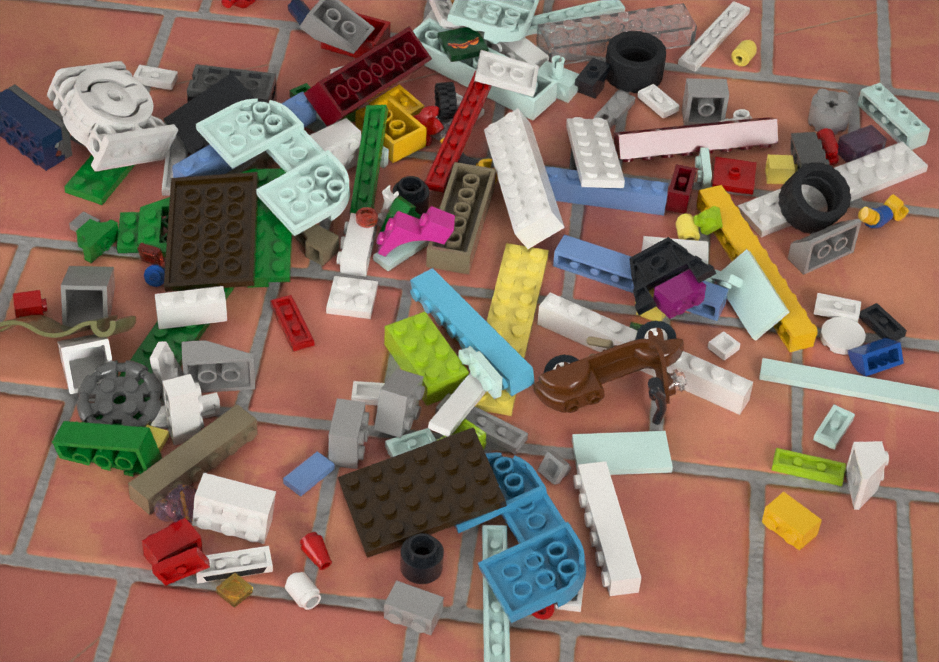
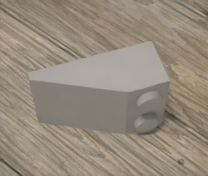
[300,0,375,54]
[181,340,255,393]

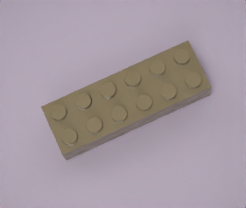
[426,162,496,274]

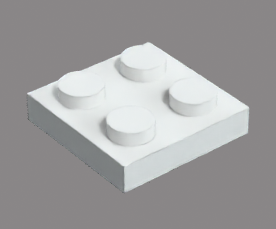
[326,276,378,319]

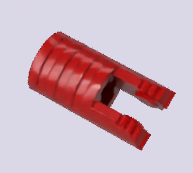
[816,128,839,166]

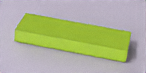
[771,448,846,486]

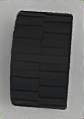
[605,31,667,93]
[778,162,851,234]

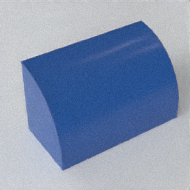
[848,338,904,376]

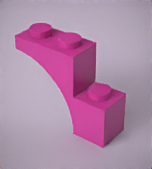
[376,206,455,257]

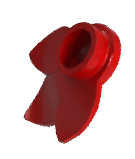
[413,106,445,146]

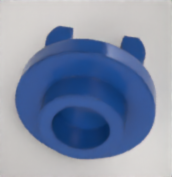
[144,265,165,287]

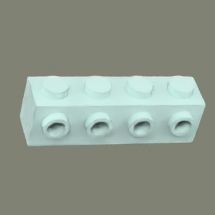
[857,83,930,150]

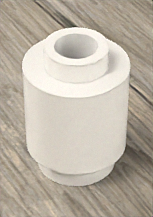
[285,572,321,610]

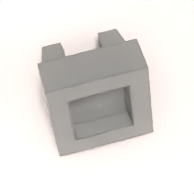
[537,450,572,485]

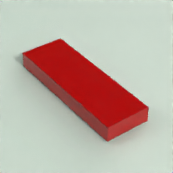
[270,295,315,352]

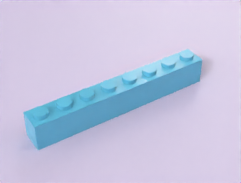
[410,268,535,396]

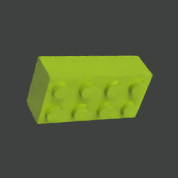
[384,312,469,406]

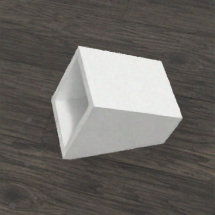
[57,334,112,394]

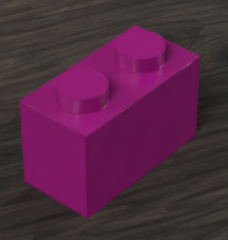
[653,270,707,319]

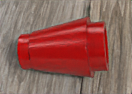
[300,532,332,570]

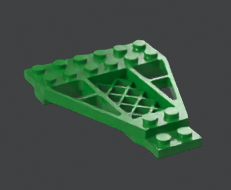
[117,168,292,288]

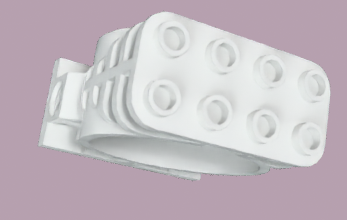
[47,61,178,172]

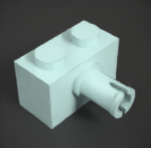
[538,55,579,103]

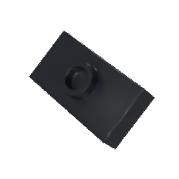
[575,58,610,99]

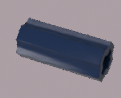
[288,0,311,25]

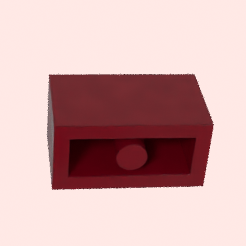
[665,164,697,214]

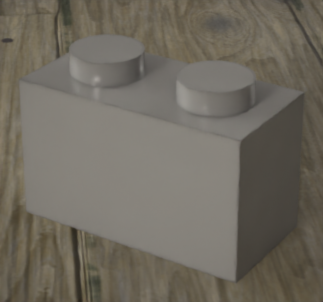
[384,580,444,635]

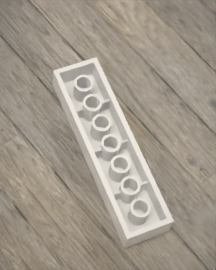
[484,108,565,249]

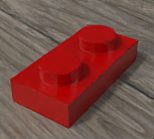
[152,547,210,586]

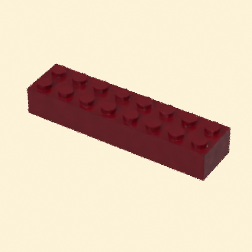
[304,26,432,127]

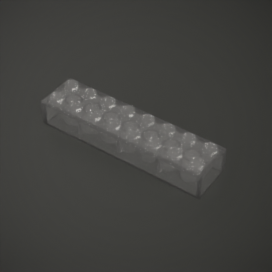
[536,3,697,65]

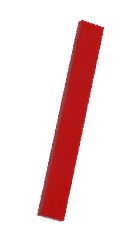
[424,70,492,193]

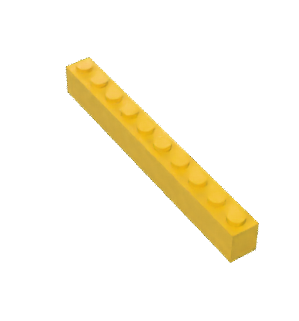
[696,185,818,352]

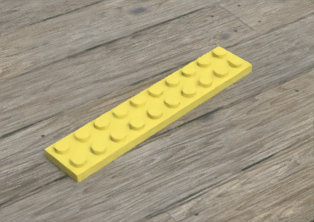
[475,243,549,416]

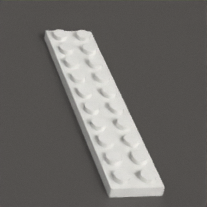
[737,141,928,237]

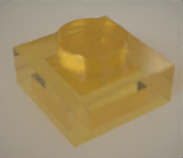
[216,573,253,608]

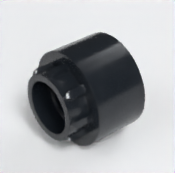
[393,176,429,216]
[400,533,444,584]

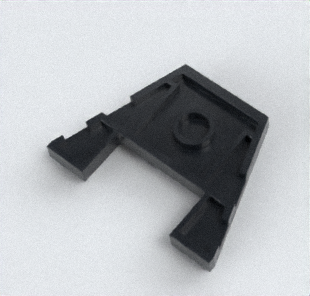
[629,237,716,316]

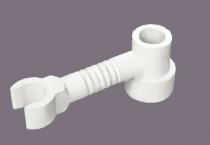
[377,185,399,227]

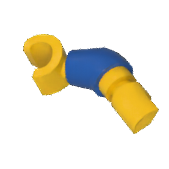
[858,194,909,229]

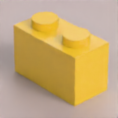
[762,492,822,551]

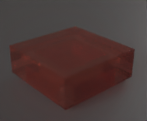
[137,243,164,266]

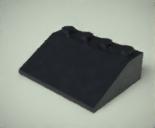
[164,73,255,155]

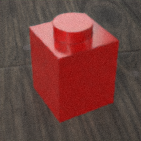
[13,290,48,318]

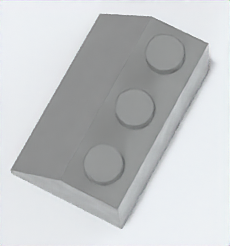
[788,219,862,275]

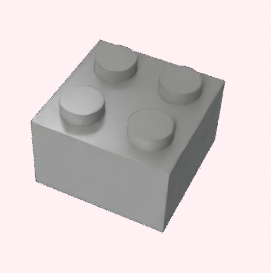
[682,78,729,125]
[374,369,425,438]
[329,398,369,469]

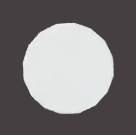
[820,317,866,355]

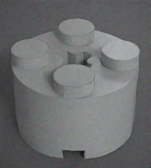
[808,89,852,135]

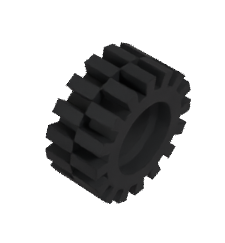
[434,82,458,120]

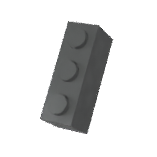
[790,132,829,170]

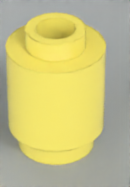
[731,40,757,66]
[676,214,700,241]

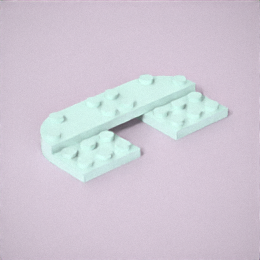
[447,0,539,44]
[196,99,350,236]

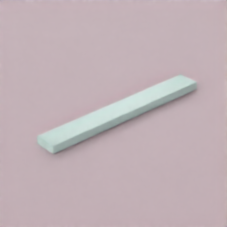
[478,0,625,45]
[759,358,939,412]
[482,525,510,662]

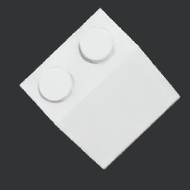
[845,441,889,510]

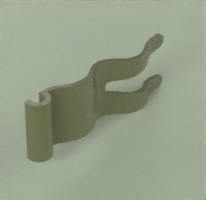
[0,315,136,338]

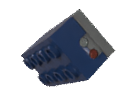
[0,84,72,171]

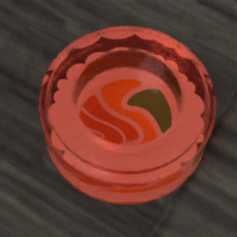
[356,207,378,228]

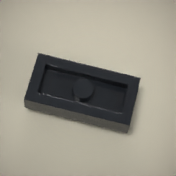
[859,303,907,341]

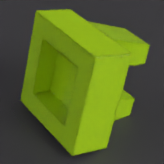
[694,206,723,235]

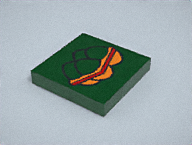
[437,27,489,62]

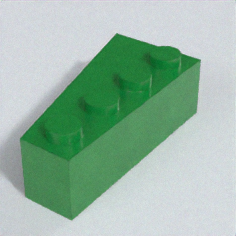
[52,421,162,477]

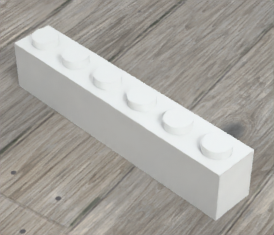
[573,461,641,596]

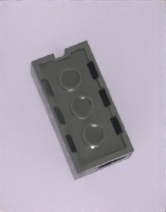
[187,64,277,103]

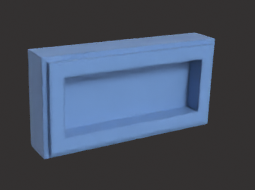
[283,451,335,497]

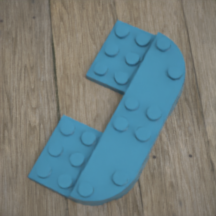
[455,452,586,623]

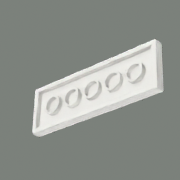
[566,117,625,188]

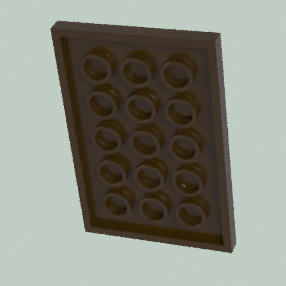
[164,172,259,292]
[338,427,507,558]

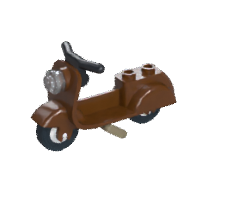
[533,321,687,425]

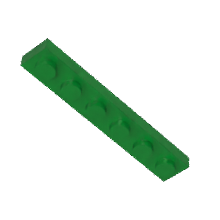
[350,105,388,215]

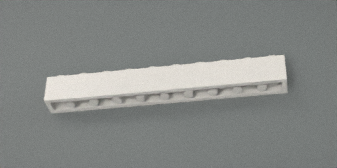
[537,292,753,415]

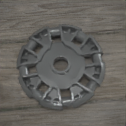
[76,360,162,427]

